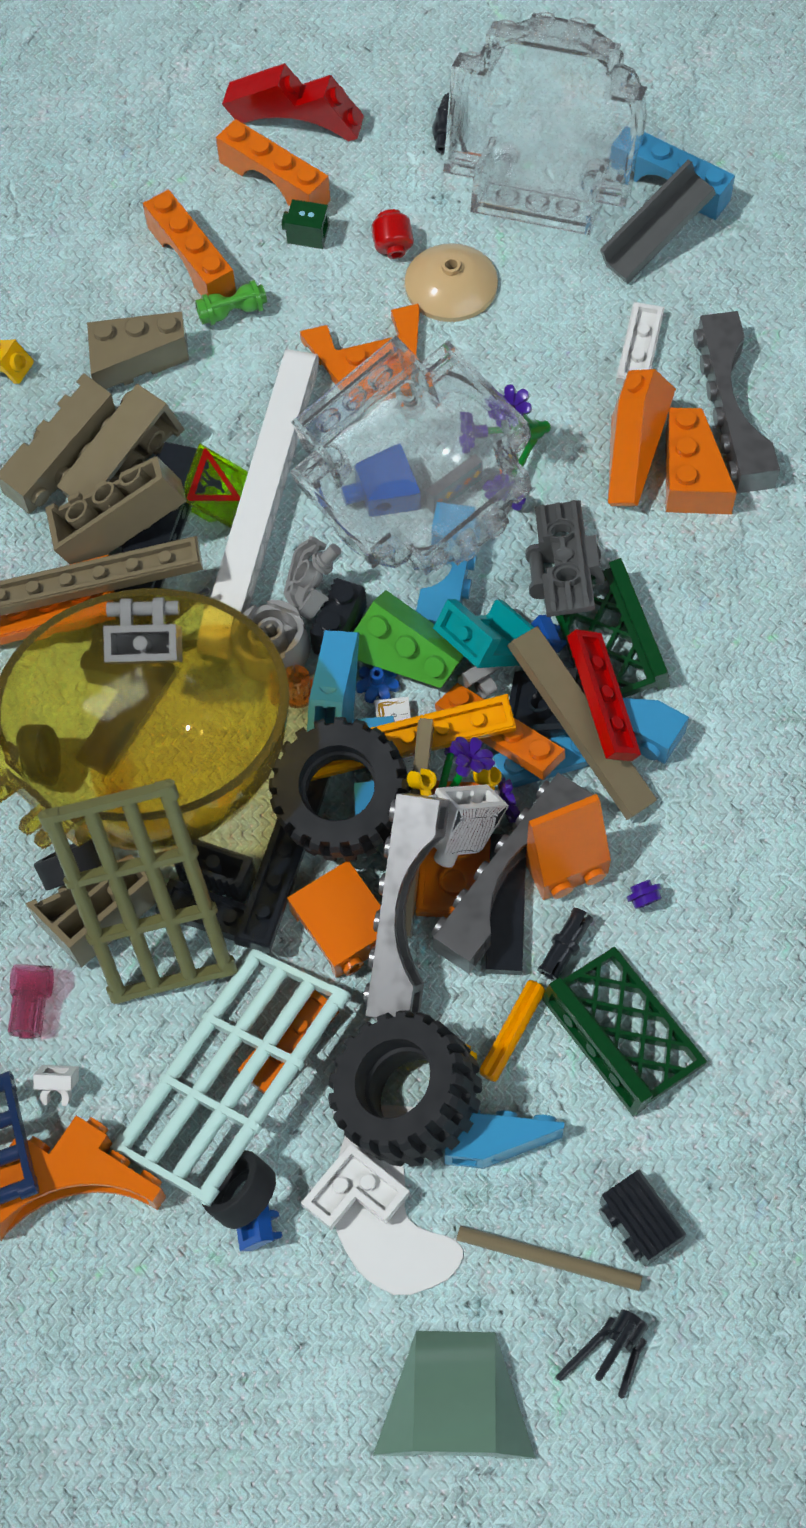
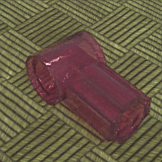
[8,964,54,1039]

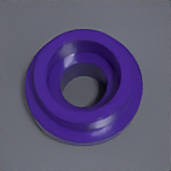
[626,880,662,909]

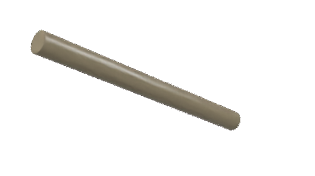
[456,1225,643,1291]

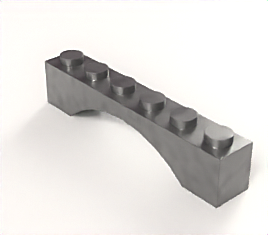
[693,311,780,493]
[431,773,593,974]
[363,793,450,1018]

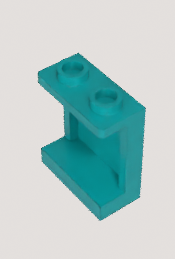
[433,599,534,668]

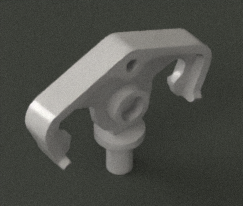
[284,536,341,620]

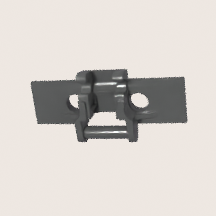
[525,500,605,617]

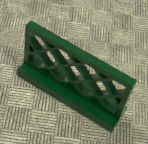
[555,558,670,698]
[542,946,707,1117]

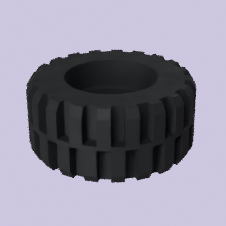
[269,717,411,862]
[328,1010,482,1167]

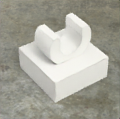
[33,1065,79,1106]

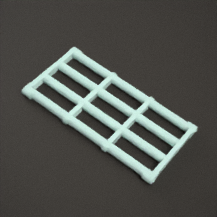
[110,948,351,1207]

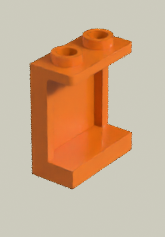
[287,861,381,978]

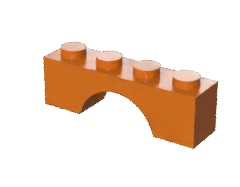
[216,119,331,206]
[143,189,236,297]

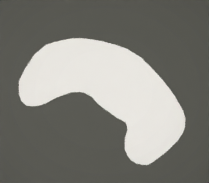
[335,1105,463,1295]

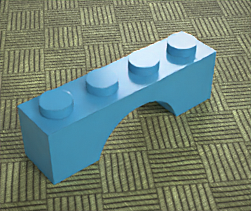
[611,125,735,221]
[416,503,482,624]

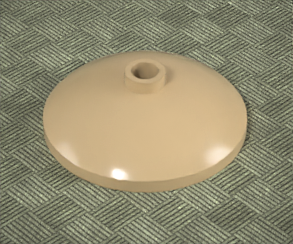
[405,243,498,322]

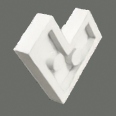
[301,1143,410,1230]

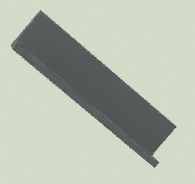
[600,160,716,284]

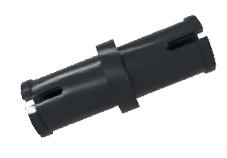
[537,908,593,981]

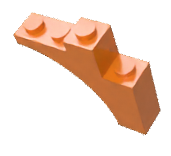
[0,1115,166,1241]

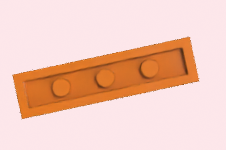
[435,683,565,780]

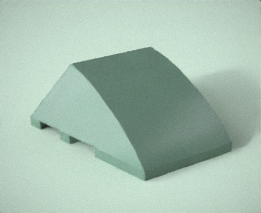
[373,1331,536,1459]

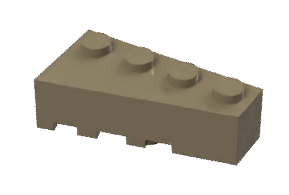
[0,373,116,514]
[57,384,185,498]
[45,456,187,564]

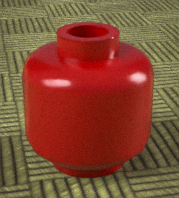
[371,209,414,259]

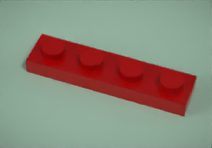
[567,629,641,761]

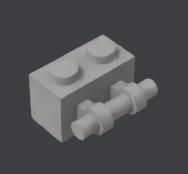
[103,597,183,664]

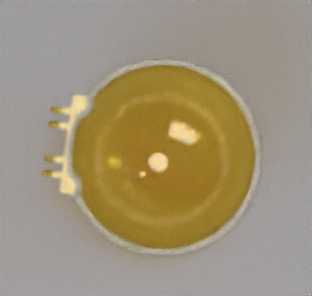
[0,588,289,851]

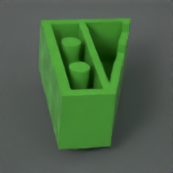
[354,590,464,688]

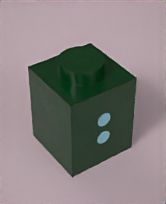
[281,199,330,249]

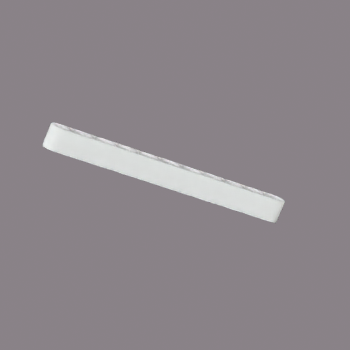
[199,349,319,657]

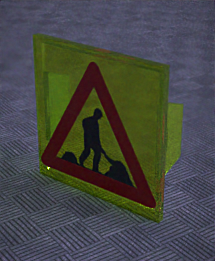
[183,443,248,528]

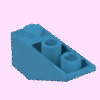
[307,630,359,732]
[585,695,689,764]
[445,1109,565,1169]

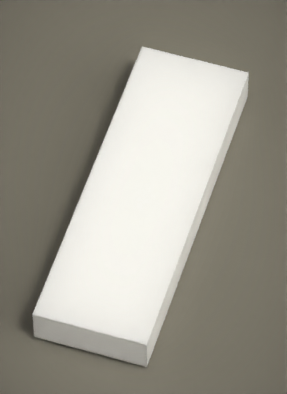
[615,302,665,385]

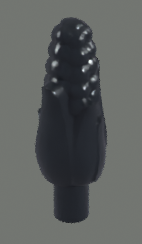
[432,93,458,153]

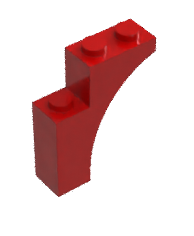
[222,63,364,141]

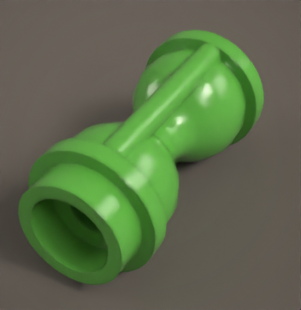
[195,280,267,326]

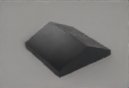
[509,667,579,739]

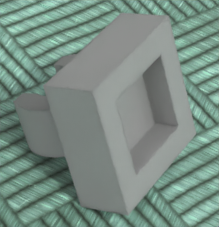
[457,666,499,699]

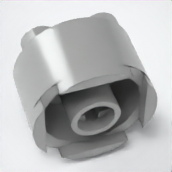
[236,600,311,682]

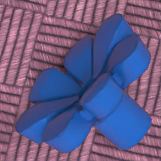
[356,666,401,703]

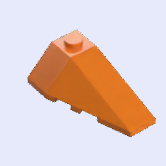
[608,369,676,506]

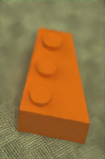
[665,407,737,514]

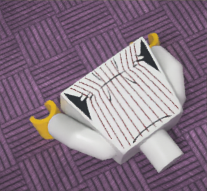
[407,767,509,868]

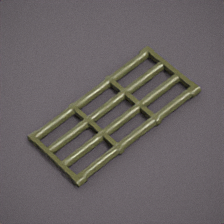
[38,779,238,1004]

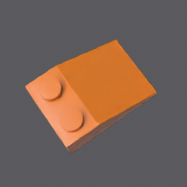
[526,794,611,900]

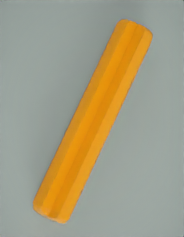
[480,980,545,1082]

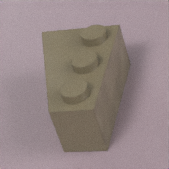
[87,311,189,389]
[26,854,156,968]

